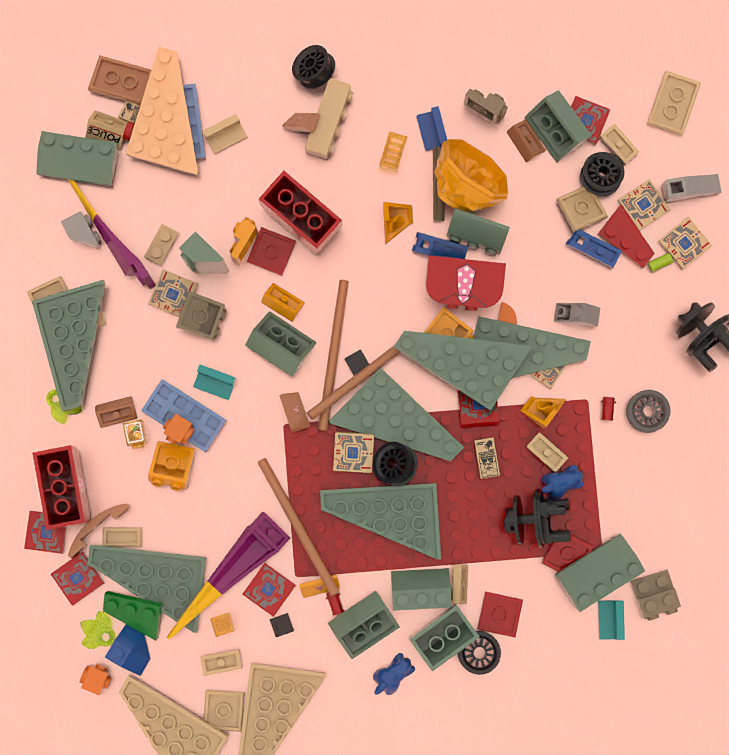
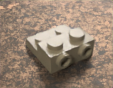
[463,88,508,124]
[176,291,226,341]
[630,569,681,621]

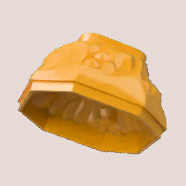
[434,139,509,212]

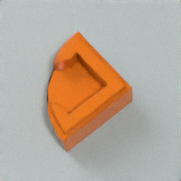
[498,302,517,324]

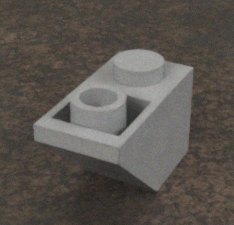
[60,211,101,249]
[554,303,601,326]

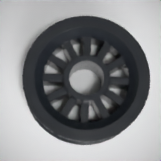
[292,45,335,89]
[580,152,625,196]
[373,442,418,487]
[457,631,501,675]

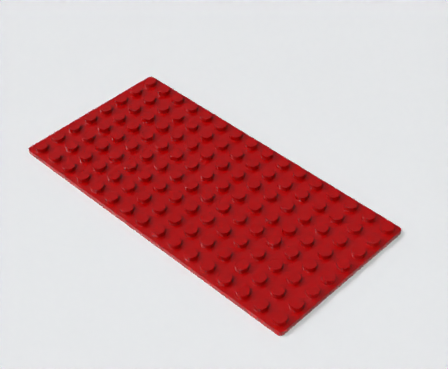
[283,399,602,577]

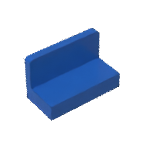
[416,106,447,151]

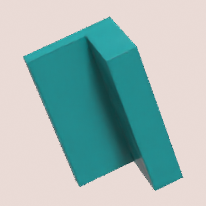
[193,364,237,401]
[598,600,625,640]

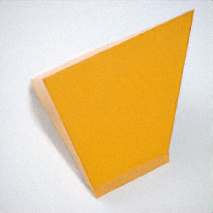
[383,202,413,245]
[520,396,566,429]

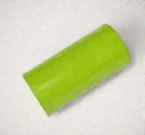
[648,253,673,273]

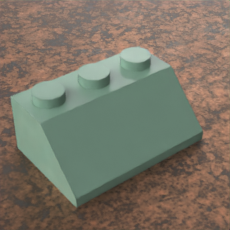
[525,90,592,162]
[446,208,510,256]
[245,311,317,377]
[391,568,452,611]
[328,591,400,659]
[409,604,480,672]

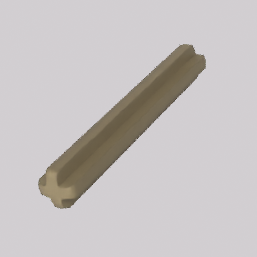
[433,147,444,221]

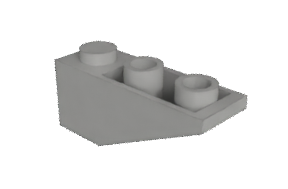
[662,174,722,203]

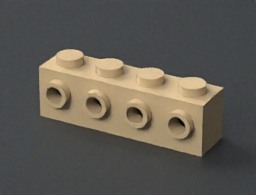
[305,78,353,159]

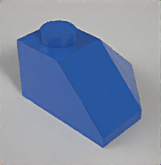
[105,625,151,676]

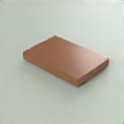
[88,55,151,105]

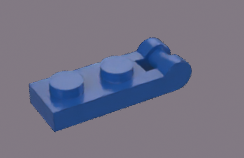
[565,230,622,269]
[412,232,468,259]

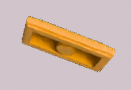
[261,283,305,322]
[299,574,340,598]

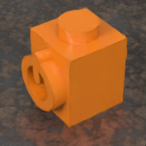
[163,413,195,445]
[79,663,112,695]

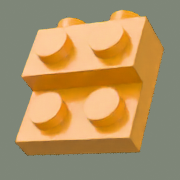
[229,217,258,265]
[423,307,474,339]
[148,441,195,491]

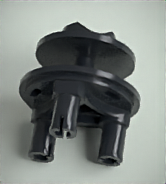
[676,302,729,373]
[503,489,571,548]

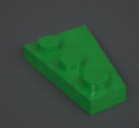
[103,591,162,641]

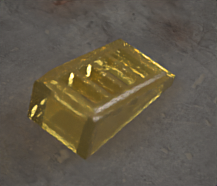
[379,131,408,173]

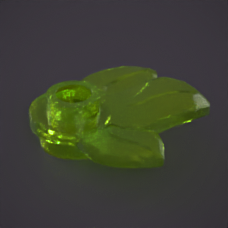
[46,389,82,424]
[80,611,115,649]

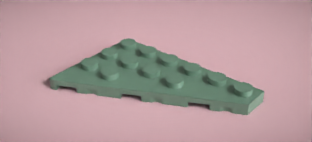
[32,280,105,412]
[473,316,591,378]
[394,330,532,411]
[329,368,464,462]
[320,483,441,559]
[87,545,206,633]

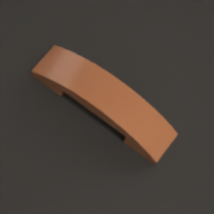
[68,504,131,558]

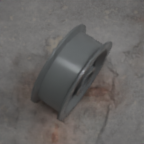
[626,390,671,433]

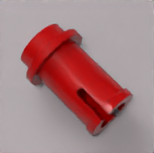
[601,397,616,421]
[325,592,345,616]

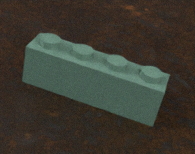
[36,131,119,186]
[179,231,229,274]
[555,533,645,612]

